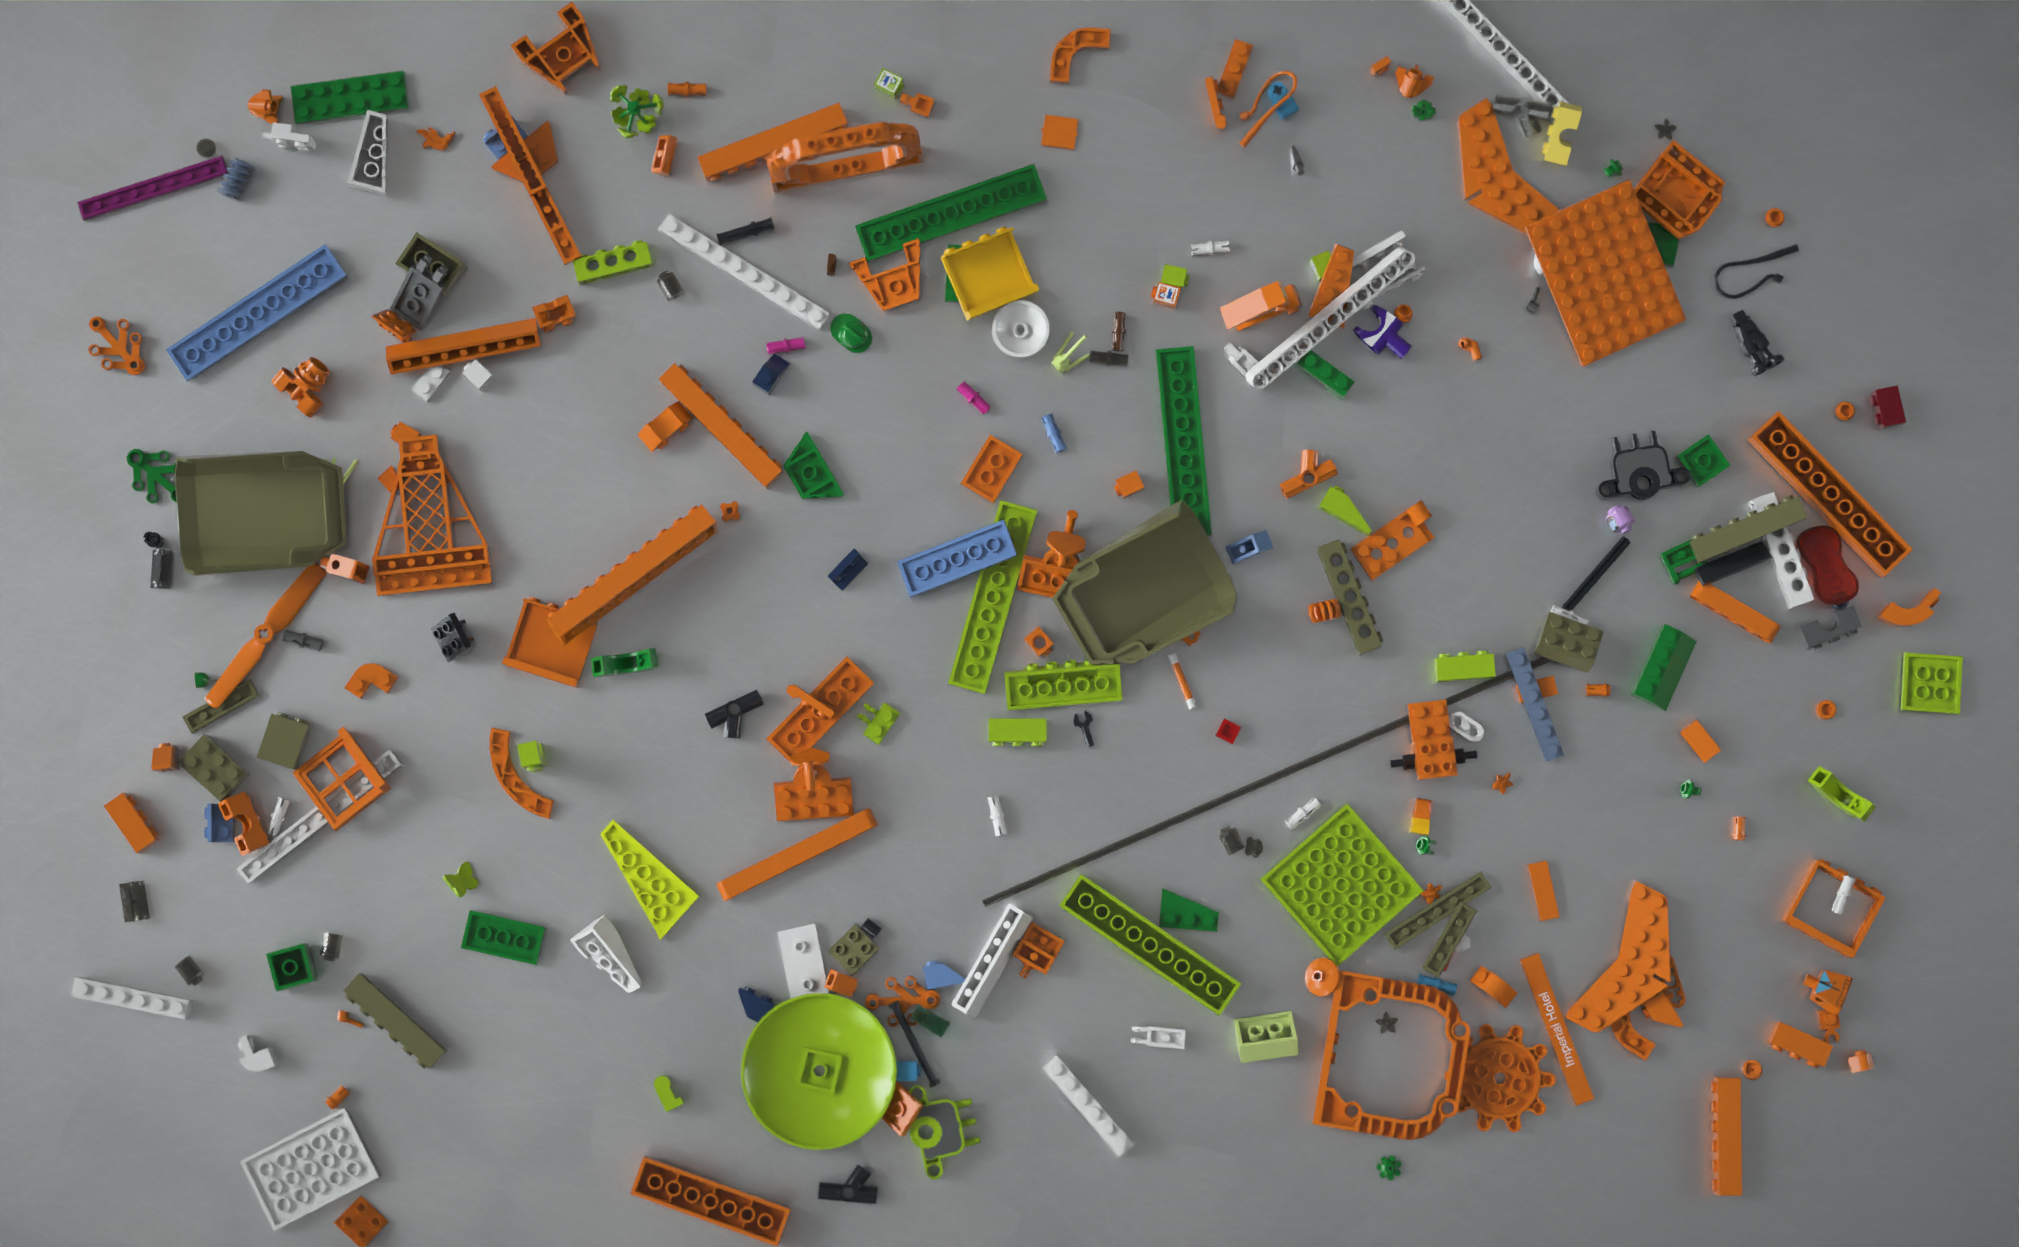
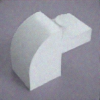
[238,1035,278,1072]

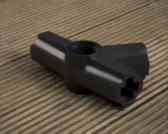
[705,690,764,739]
[818,1164,878,1204]

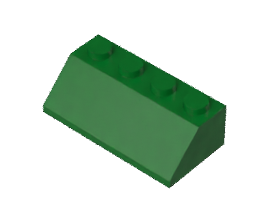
[1631,624,1697,711]

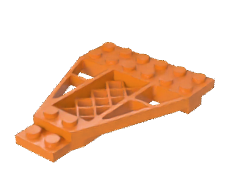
[372,435,493,596]

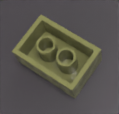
[395,232,467,298]
[1534,612,1604,673]
[178,734,250,802]

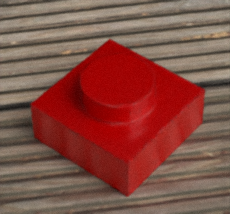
[1215,719,1241,744]

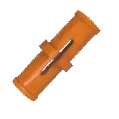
[668,82,706,97]

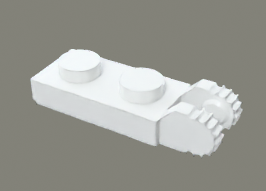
[1131,1026,1187,1049]

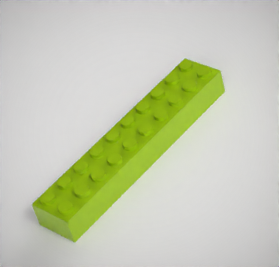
[1059,874,1241,1016]

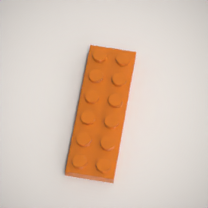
[766,657,875,766]

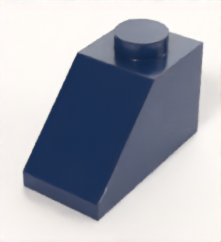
[752,353,790,396]

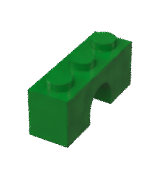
[1296,350,1355,400]

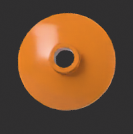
[1305,958,1340,997]

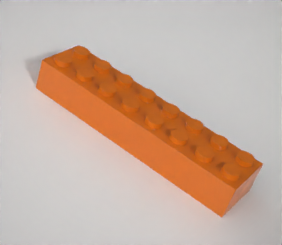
[630,1156,792,1246]

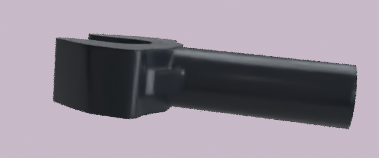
[1073,711,1094,747]

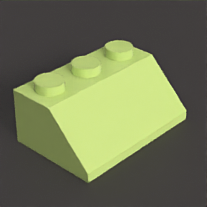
[1234,1011,1299,1063]

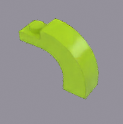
[1808,766,1876,822]

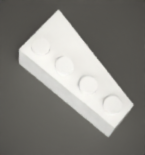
[348,110,387,196]

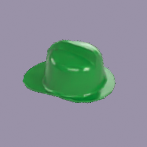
[830,313,872,353]

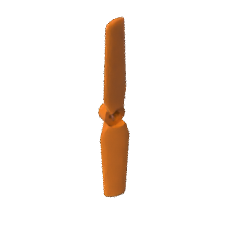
[205,563,326,708]

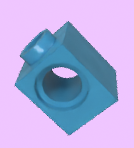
[896,1061,921,1081]

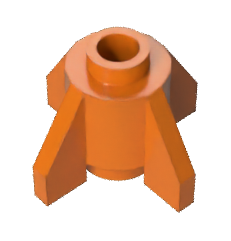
[1395,64,1434,98]
[248,89,283,124]

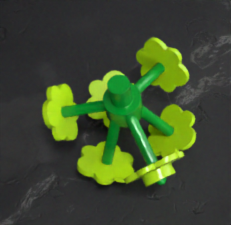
[610,85,664,139]

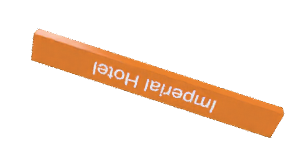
[1520,953,1594,1106]

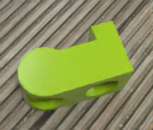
[654,1075,685,1112]

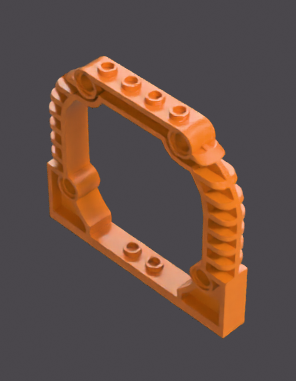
[767,122,923,193]
[1313,970,1473,1140]

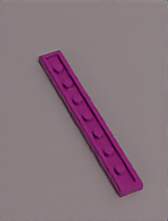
[77,156,229,221]

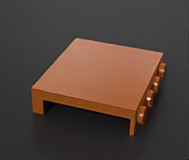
[502,596,598,688]

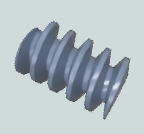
[217,157,254,200]

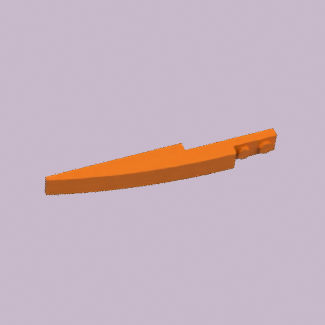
[479,86,582,265]

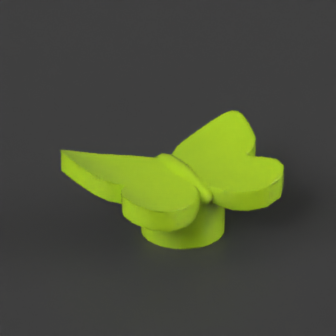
[442,861,478,898]

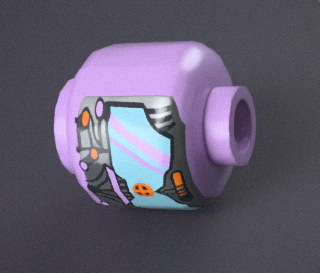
[1606,505,1635,534]

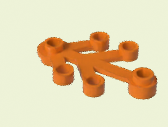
[88,316,145,375]
[865,976,941,1027]

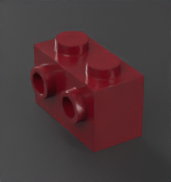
[1870,385,1906,430]

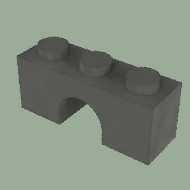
[1796,606,1862,651]

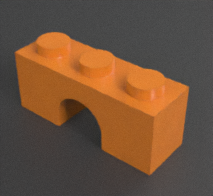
[218,791,269,856]

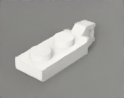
[1224,343,1260,383]

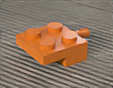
[1012,922,1065,979]

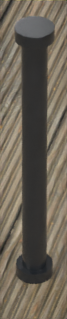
[888,1000,941,1088]

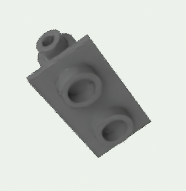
[150,549,172,589]

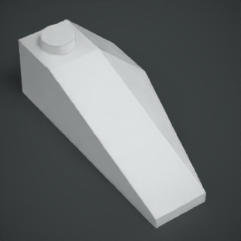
[570,915,642,993]

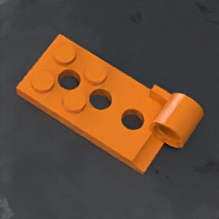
[1350,500,1434,581]

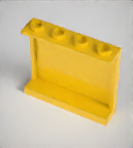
[941,226,1039,321]

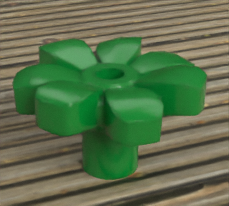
[1411,100,1436,121]
[1376,1155,1401,1180]

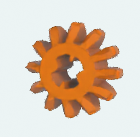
[1308,599,1341,623]

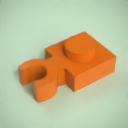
[1817,1010,1841,1043]

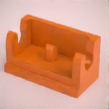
[1680,719,1721,763]

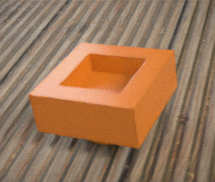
[1370,56,1391,76]

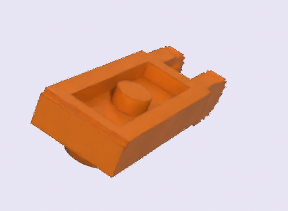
[1205,76,1227,129]
[786,685,836,719]

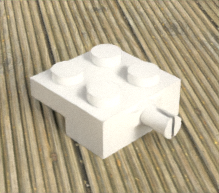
[261,122,316,152]

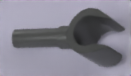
[1526,287,1540,314]

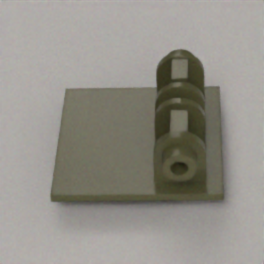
[828,924,879,976]

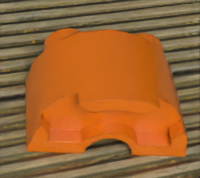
[532,295,576,333]

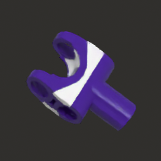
[1353,305,1412,359]

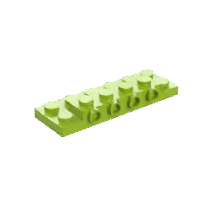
[1004,659,1122,710]

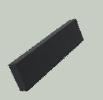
[1694,541,1771,586]

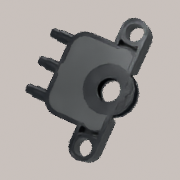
[1596,430,1691,500]

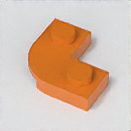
[344,663,399,699]

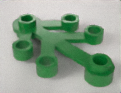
[127,449,177,504]

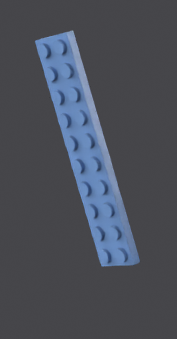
[166,244,347,382]

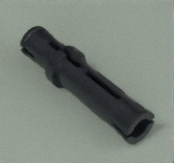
[717,217,775,245]

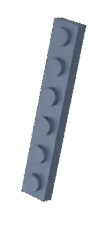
[1506,647,1564,762]

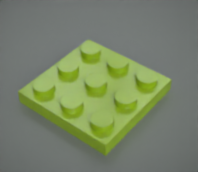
[1901,652,1963,714]

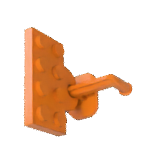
[1017,510,1086,598]
[774,748,854,821]

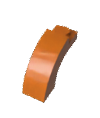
[1876,588,1941,627]

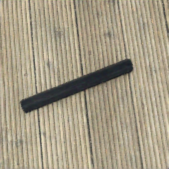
[1562,536,1630,611]

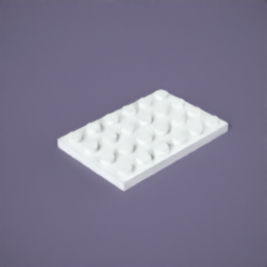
[240,1107,380,1231]

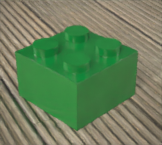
[266,943,318,992]

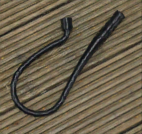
[1714,244,1799,299]

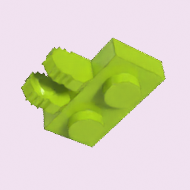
[857,702,900,745]

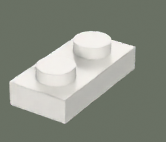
[411,365,451,402]

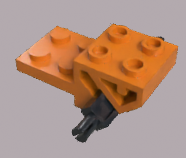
[1390,700,1477,780]

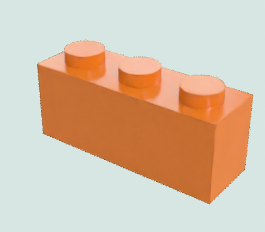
[104,793,159,854]
[1767,1021,1833,1069]

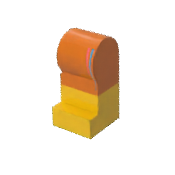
[1409,798,1432,835]

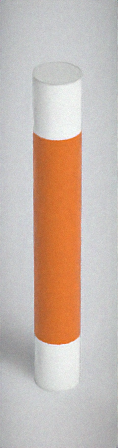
[1168,653,1197,709]

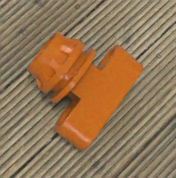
[271,357,330,418]

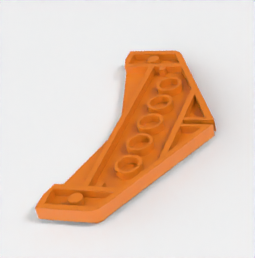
[1458,98,1559,235]
[1565,881,1671,1033]

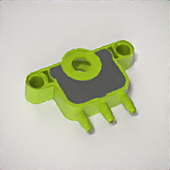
[909,1085,981,1179]

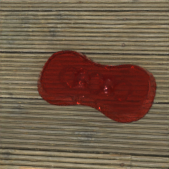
[1797,525,1859,605]

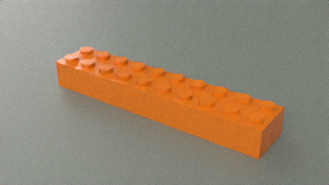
[1747,411,1913,578]
[547,505,718,646]

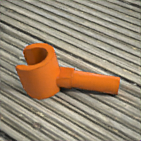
[337,1011,363,1028]

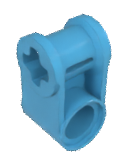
[1267,82,1299,120]

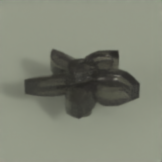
[1654,118,1677,140]
[1375,1012,1398,1034]

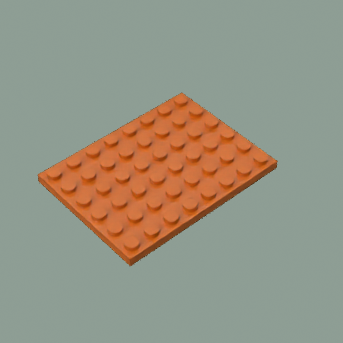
[1524,180,1686,367]

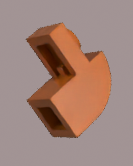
[1470,966,1517,1008]

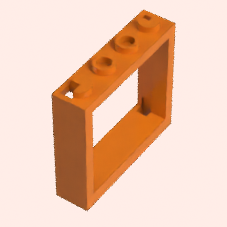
[1781,859,1886,958]

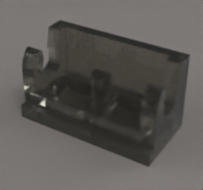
[119,881,150,923]

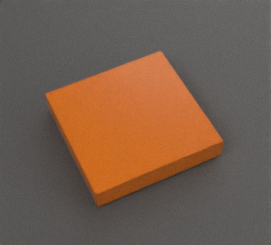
[881,1081,924,1137]

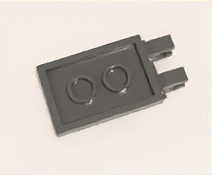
[390,254,449,331]

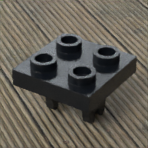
[431,612,475,662]

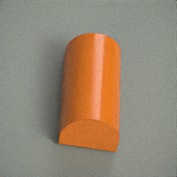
[651,135,678,176]

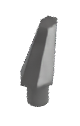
[1290,146,1304,175]

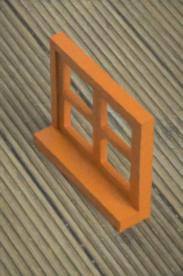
[293,727,391,832]

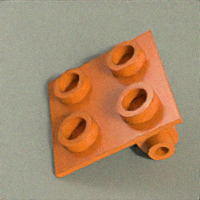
[371,309,417,343]
[334,1196,389,1247]

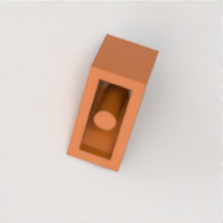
[151,743,179,772]
[1641,992,1684,1027]

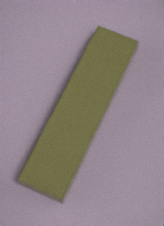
[183,679,260,734]
[1422,901,1477,978]

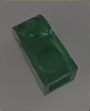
[911,1005,950,1037]

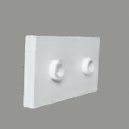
[777,924,829,998]

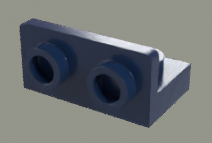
[828,549,868,591]

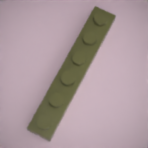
[1384,872,1492,950]

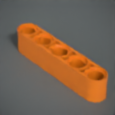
[1690,581,1781,644]

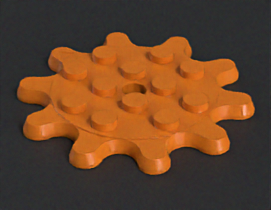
[1444,1024,1556,1132]

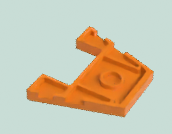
[849,239,921,311]

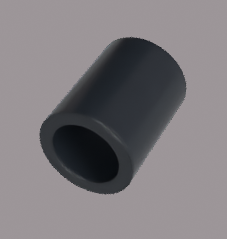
[860,918,882,939]

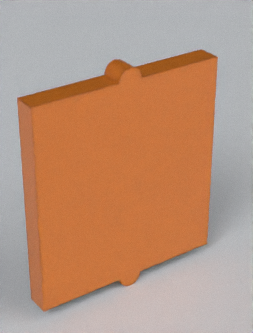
[1041,114,1078,150]

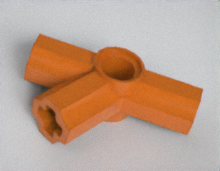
[1279,450,1338,500]

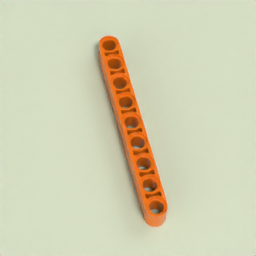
[716,808,878,901]

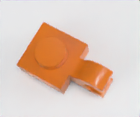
[900,93,935,118]

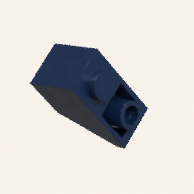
[738,986,776,1022]

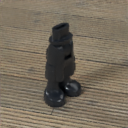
[1730,310,1785,377]

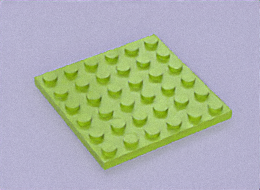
[1260,804,1424,967]

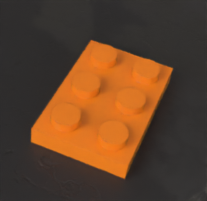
[960,435,1023,504]

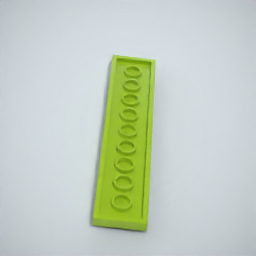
[948,500,1037,694]

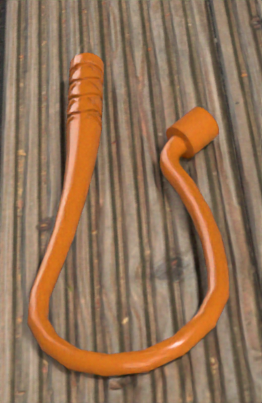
[1239,71,1298,148]

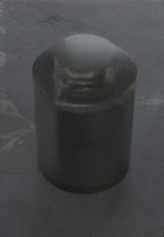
[657,271,684,301]
[1218,825,1245,856]
[319,932,343,961]
[174,956,204,986]

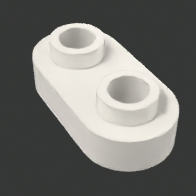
[1449,712,1484,742]

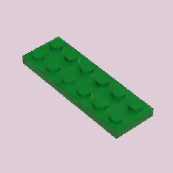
[290,71,409,124]

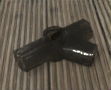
[1493,95,1553,137]

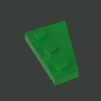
[1159,888,1219,932]

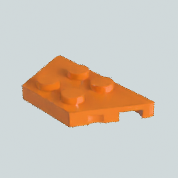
[491,121,559,183]

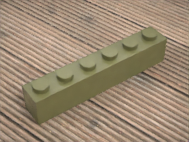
[1689,495,1808,563]
[343,973,447,1069]

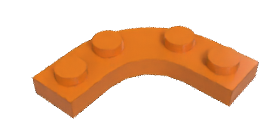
[1050,27,1110,84]
[1611,1012,1656,1061]

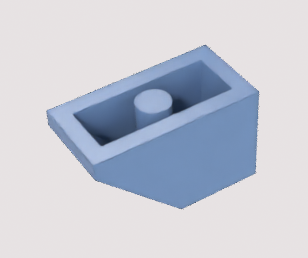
[1226,530,1274,564]
[923,960,965,990]

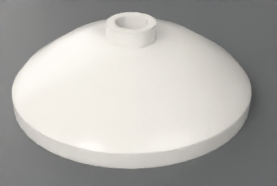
[992,300,1049,358]

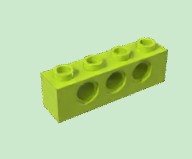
[573,240,654,285]

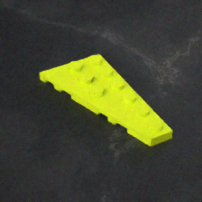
[600,820,700,940]

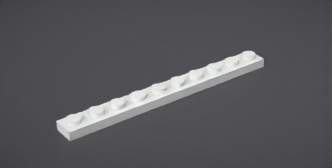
[659,214,830,330]
[237,749,402,884]

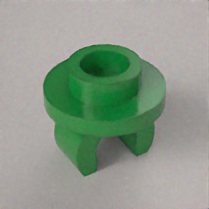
[1603,159,1623,177]
[1680,779,1702,799]
[1416,835,1437,855]

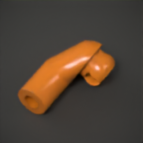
[1458,337,1483,361]

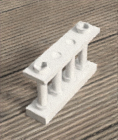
[1350,230,1425,310]

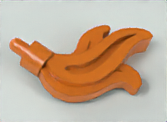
[416,127,455,150]

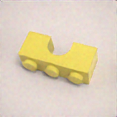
[1542,101,1582,166]

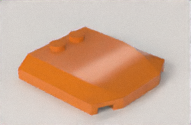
[1634,140,1725,240]

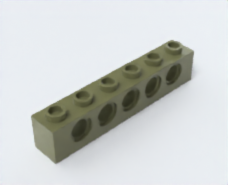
[1316,539,1383,655]

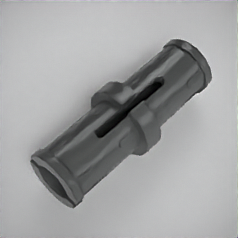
[282,629,323,651]

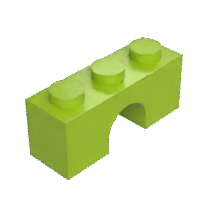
[517,741,547,773]

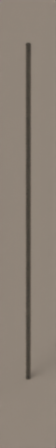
[982,657,1552,907]

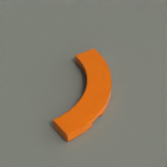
[489,728,554,819]

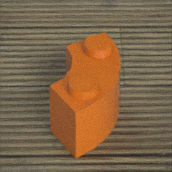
[637,401,693,452]

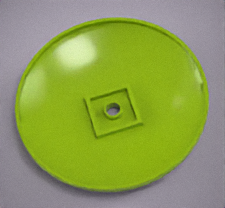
[741,993,897,1150]

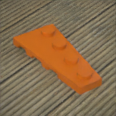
[1308,243,1354,328]

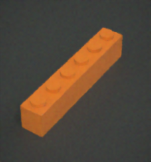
[1711,1077,1742,1196]

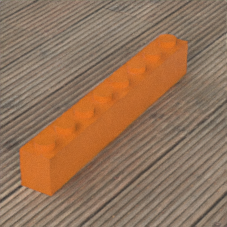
[698,103,848,182]
[386,318,541,375]
[659,363,783,489]

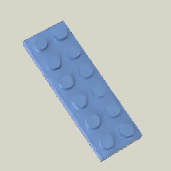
[897,520,1018,598]

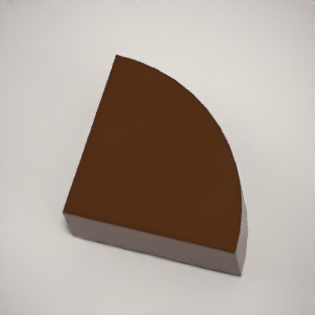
[827,254,837,276]

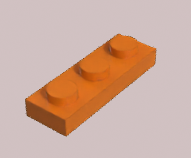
[1216,39,1253,99]

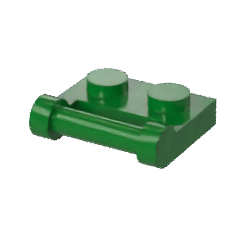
[1660,539,1707,585]

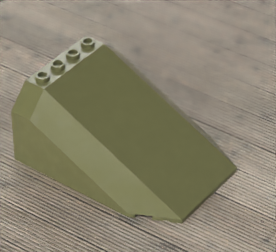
[175,451,347,576]
[1052,500,1238,664]

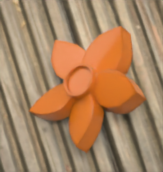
[1492,773,1513,794]
[1421,883,1443,905]

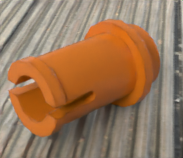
[1586,683,1610,698]
[1731,816,1747,841]
[325,1085,350,1110]

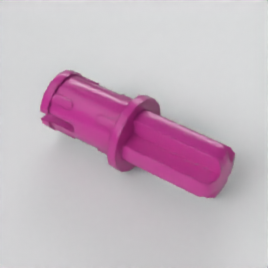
[766,337,805,354]
[957,381,991,414]

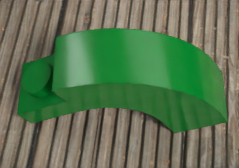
[591,648,658,677]

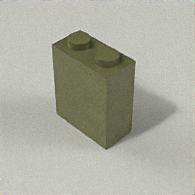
[257,712,311,770]

